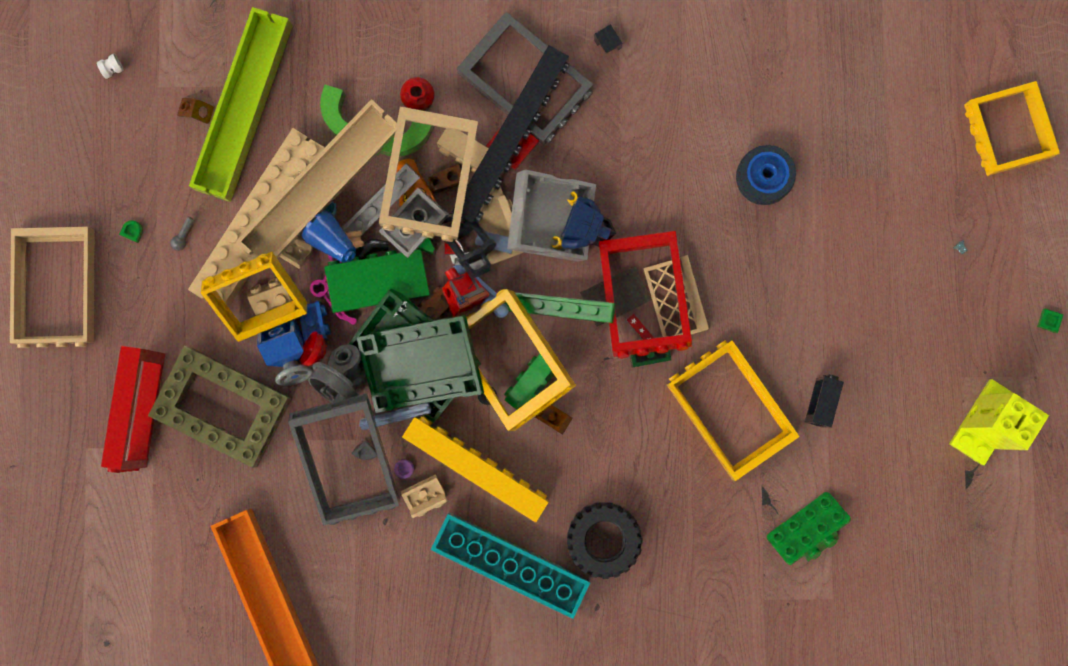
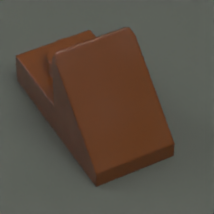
[535,405,573,435]

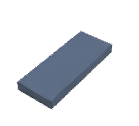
[475,231,513,254]

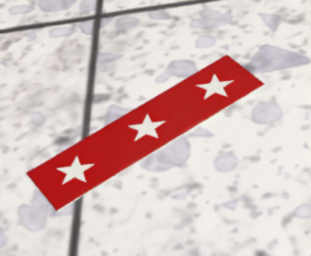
[627,314,654,340]

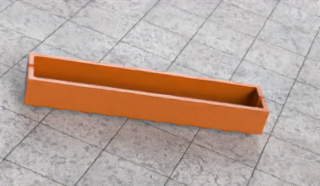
[210,508,319,666]

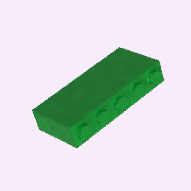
[324,249,429,313]

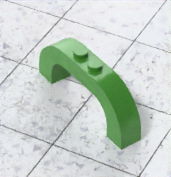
[320,84,434,157]

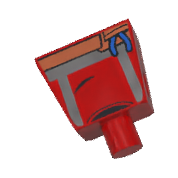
[442,267,489,316]

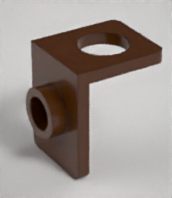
[177,98,214,124]

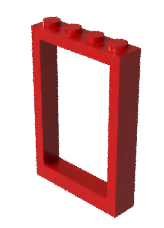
[599,231,692,359]
[101,346,165,473]

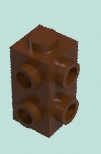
[418,285,451,320]

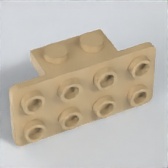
[479,186,524,265]

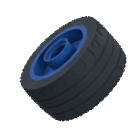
[736,145,796,205]

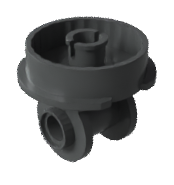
[308,344,367,403]

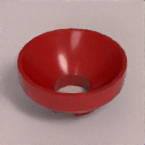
[400,77,435,111]
[300,331,327,366]

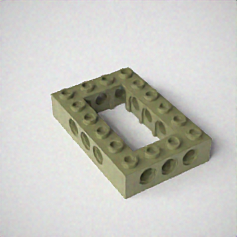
[148,346,292,468]

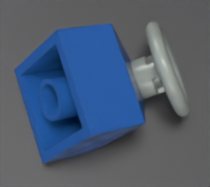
[257,319,313,386]

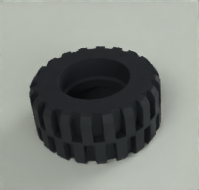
[567,502,643,579]

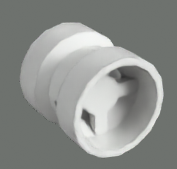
[96,54,124,79]

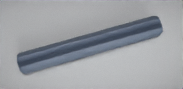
[359,403,432,430]

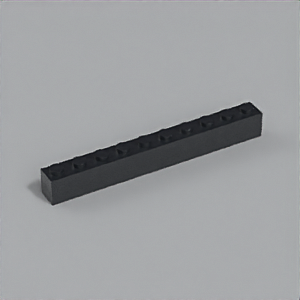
[452,45,570,226]

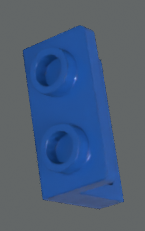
[300,301,331,343]

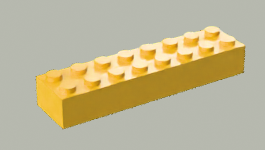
[402,416,549,522]

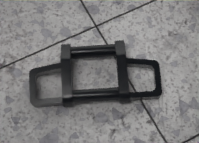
[441,213,496,278]

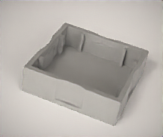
[507,170,596,262]

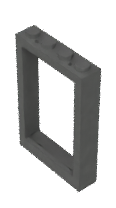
[457,12,593,146]
[288,393,399,526]

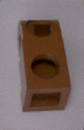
[428,164,462,193]

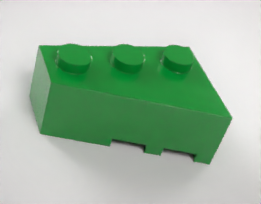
[504,354,554,410]

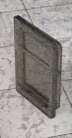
[580,266,652,327]

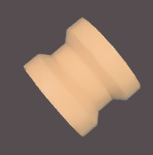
[345,230,364,248]

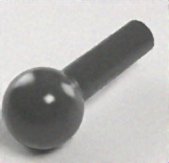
[170,217,195,251]

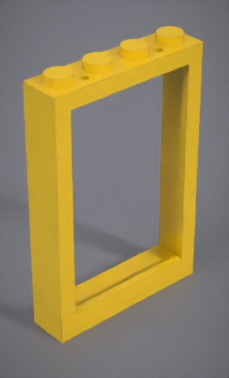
[466,289,576,431]
[667,340,800,481]

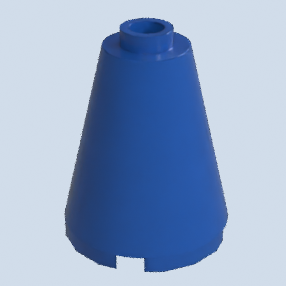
[302,211,356,263]

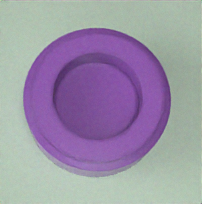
[394,459,414,479]

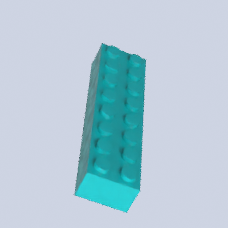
[431,512,590,619]

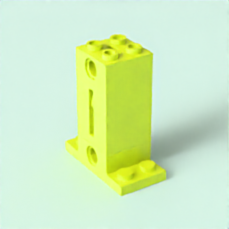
[949,379,1049,465]

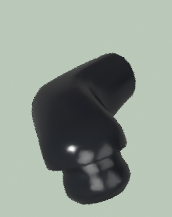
[355,239,389,260]

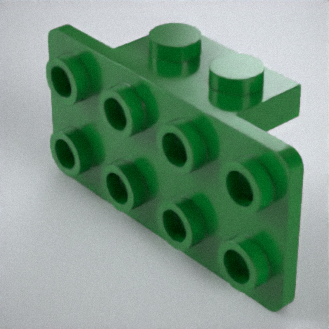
[767,492,851,565]

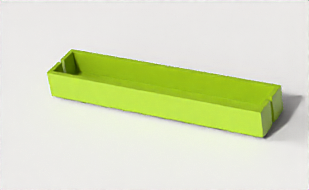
[189,7,293,202]

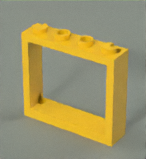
[964,81,1060,176]
[200,252,307,342]

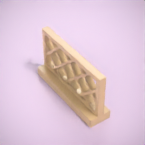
[643,255,709,337]

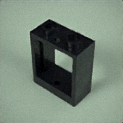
[804,374,844,428]

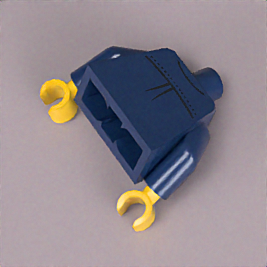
[551,192,611,250]

